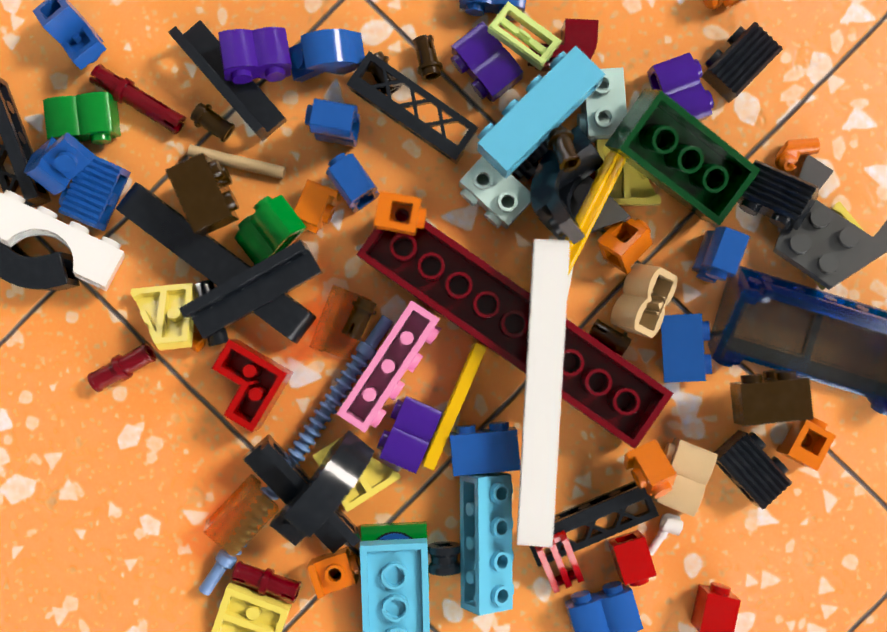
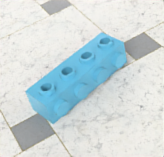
[477,46,605,179]
[460,472,514,616]

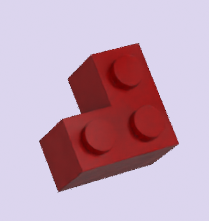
[211,339,294,432]

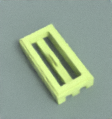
[487,2,562,71]

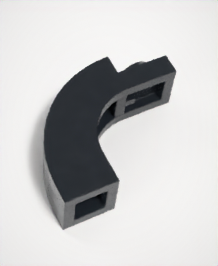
[530,125,604,244]
[0,242,80,291]
[269,430,375,546]

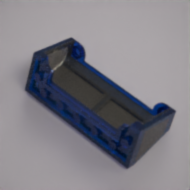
[708,266,887,415]

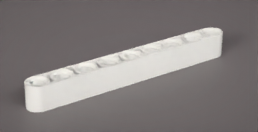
[517,239,570,547]

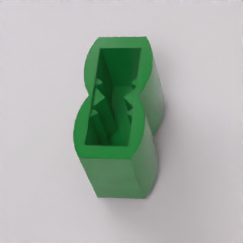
[43,92,121,144]
[234,195,306,265]

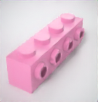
[337,300,442,433]

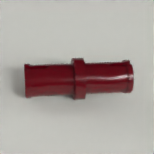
[87,342,156,392]
[231,561,301,603]

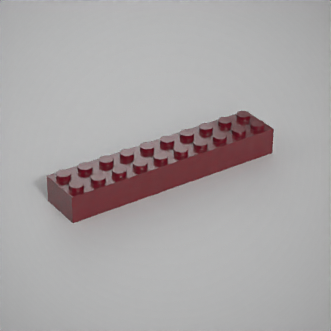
[356,210,674,449]

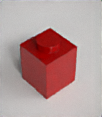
[607,530,657,587]
[690,582,741,632]

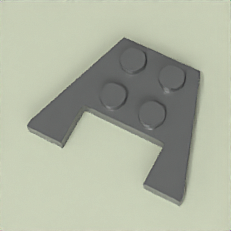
[773,155,887,290]

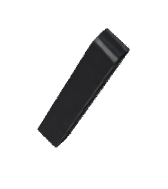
[116,182,317,344]

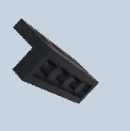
[168,20,287,141]
[347,51,478,164]
[0,78,52,208]
[179,240,323,339]
[243,434,361,554]
[530,481,659,567]

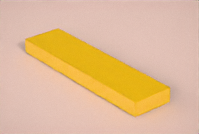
[422,343,487,471]

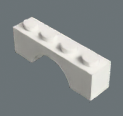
[0,190,125,292]

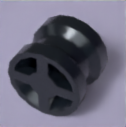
[428,541,461,576]

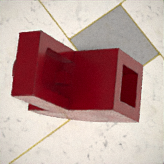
[527,18,599,71]

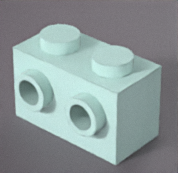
[577,67,627,143]
[459,156,531,230]

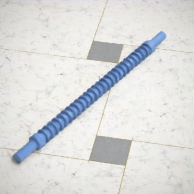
[199,315,393,596]

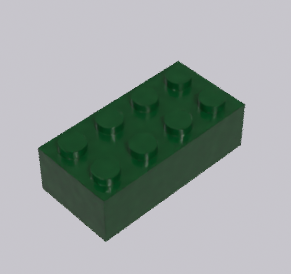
[605,89,760,226]

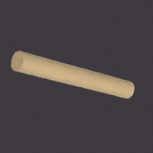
[187,145,286,179]

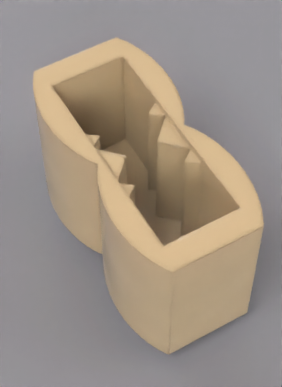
[611,263,678,338]
[652,438,718,517]

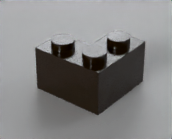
[165,153,239,236]
[730,370,814,426]

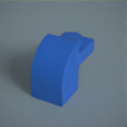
[33,0,107,70]
[289,29,365,82]
[24,132,95,195]

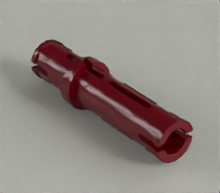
[89,64,186,134]

